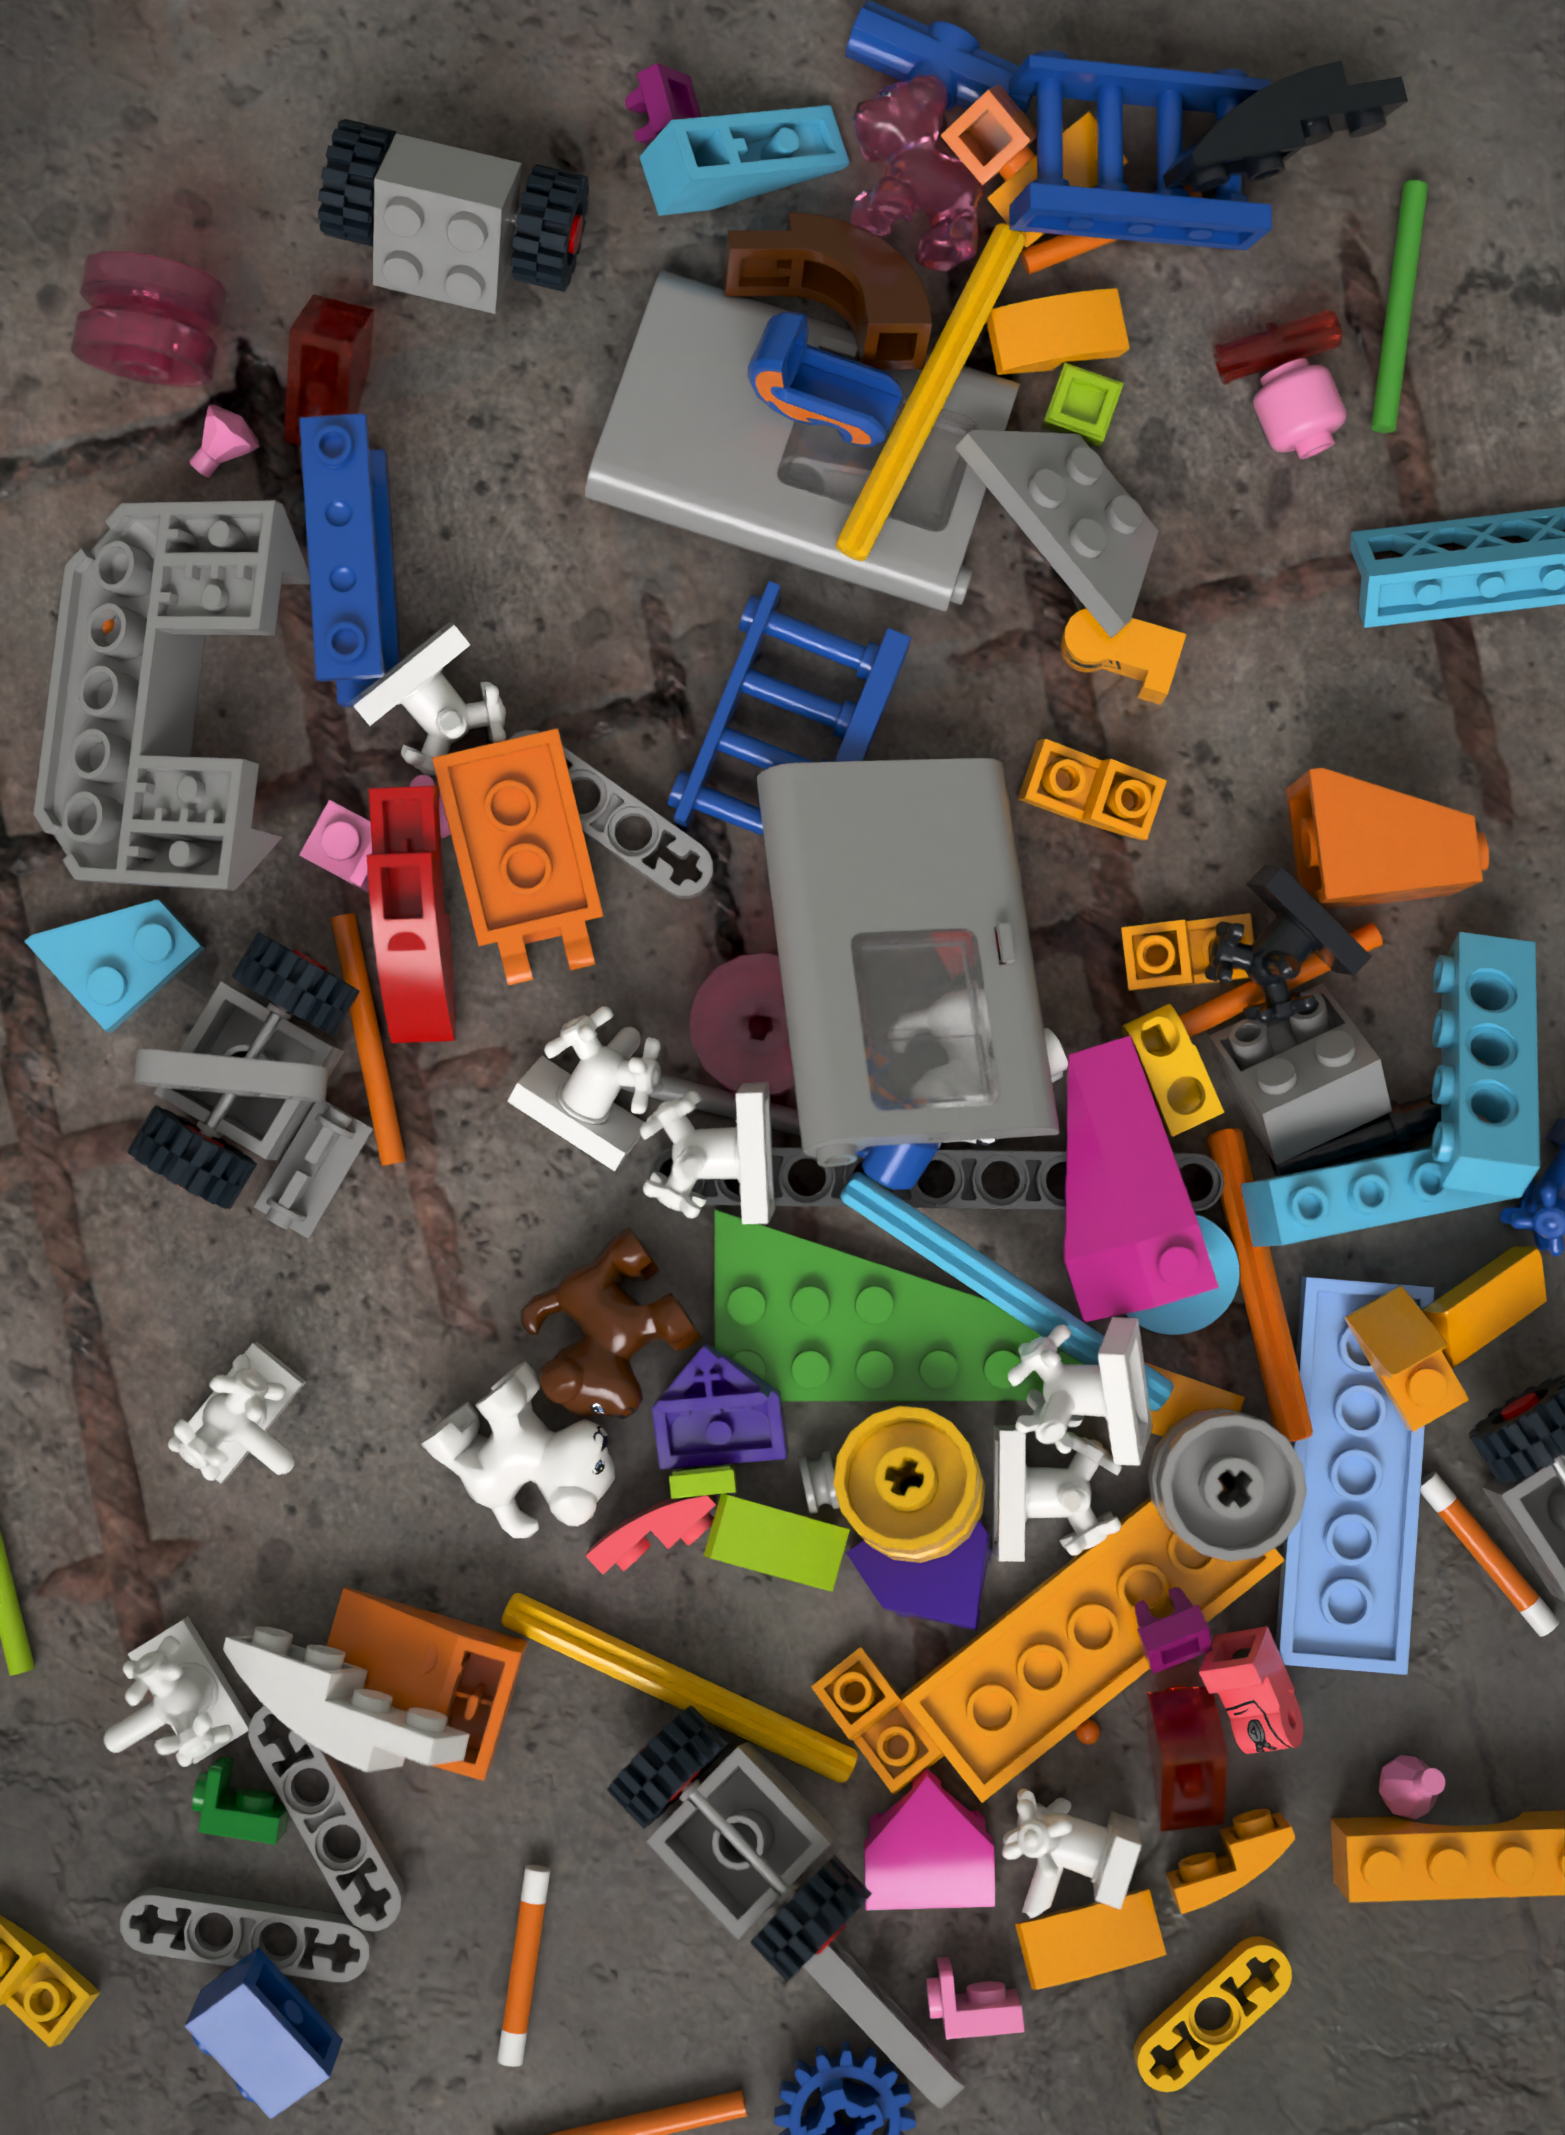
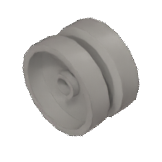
[1148,1407,1307,1562]

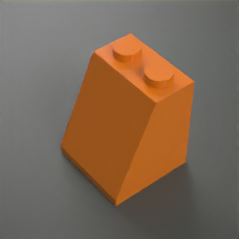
[1286,768,1489,910]

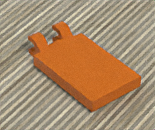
[432,728,604,986]

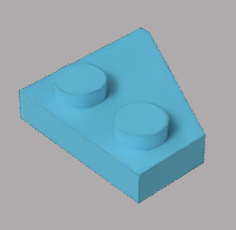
[24,899,205,1033]

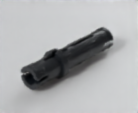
[1268,1094,1441,1176]

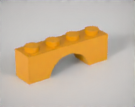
[1331,1810,1565,1903]

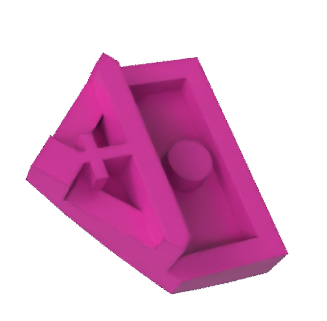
[864,1768,995,1910]

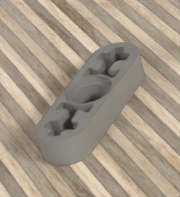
[133,1049,329,1102]

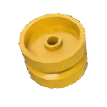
[833,1406,986,1563]

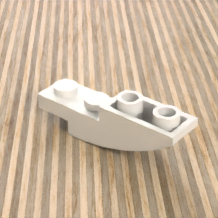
[223,1626,470,1772]

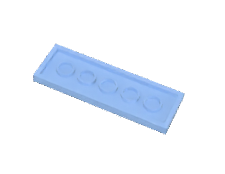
[1275,1276,1434,1675]

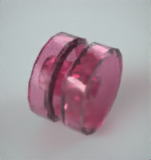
[70,251,227,387]
[689,953,795,1097]

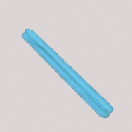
[840,1172,1174,1411]

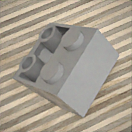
[1209,983,1392,1165]

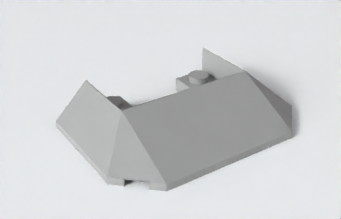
[33,500,310,891]

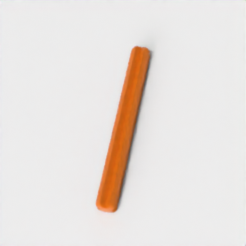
[1207,1128,1313,1442]

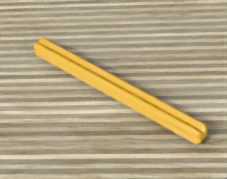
[836,223,1026,561]
[501,1593,858,1783]

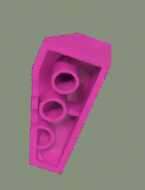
[1063,1036,1219,1322]

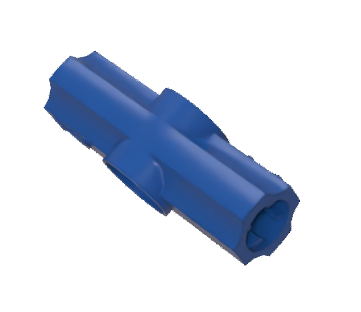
[845,0,1033,114]

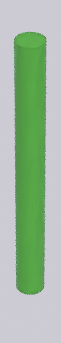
[1371,180,1428,433]

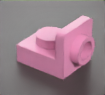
[299,800,372,893]
[926,1957,1024,2039]

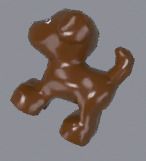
[521,1227,702,1419]

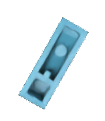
[639,105,850,216]

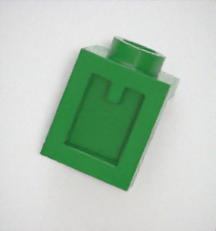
[192,1756,290,1845]

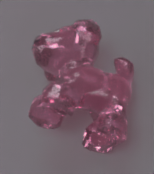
[850,75,986,271]

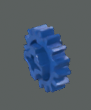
[774,2041,916,2135]

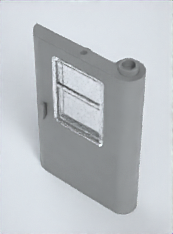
[585,270,1020,614]
[757,758,1059,1167]

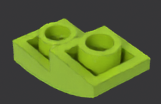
[703,1493,850,1592]

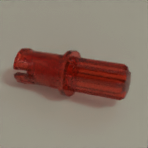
[1213,310,1342,385]

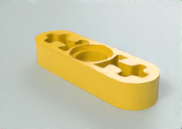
[1134,1936,1292,2092]

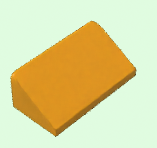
[1422,1246,1547,1368]

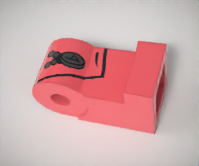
[1199,1626,1303,1754]

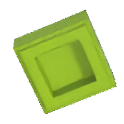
[1042,363,1124,448]
[669,1463,737,1499]

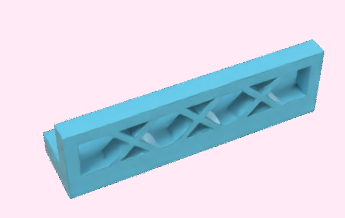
[1350,506,1565,628]

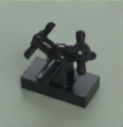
[1204,866,1372,1023]

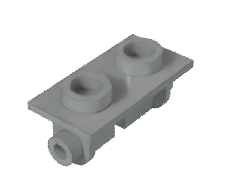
[254,1101,374,1239]

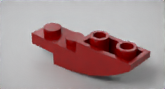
[366,785,457,1043]

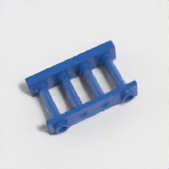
[1009,50,1272,251]
[299,413,401,708]
[668,581,911,836]

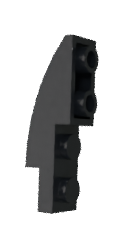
[1163,61,1408,192]

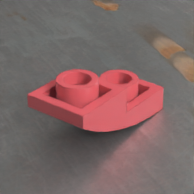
[585,1494,717,1575]

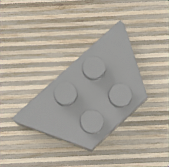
[955,430,1158,638]

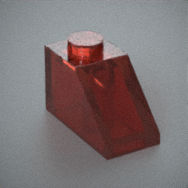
[284,294,374,445]
[1147,1685,1228,1832]

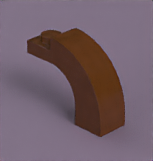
[723,212,932,370]

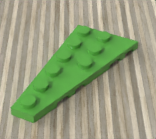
[714,1209,1084,1401]

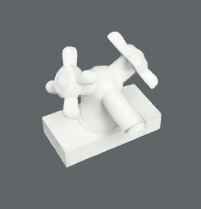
[350,622,506,776]
[507,1006,663,1171]
[640,1082,775,1224]
[1007,1317,1153,1466]
[168,1342,306,1484]
[993,1425,1122,1562]
[104,1616,251,1767]
[1002,1788,1141,1918]

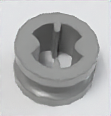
[798,1451,840,1514]

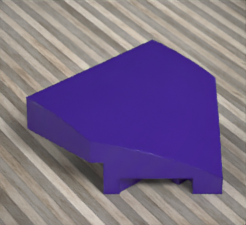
[652,1343,789,1469]
[846,1521,992,1631]

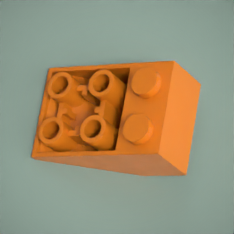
[326,1587,528,1781]

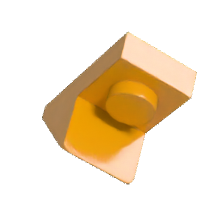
[1344,1286,1469,1432]

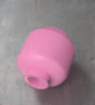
[1253,358,1346,459]

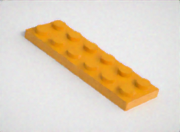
[901,1477,1285,1803]

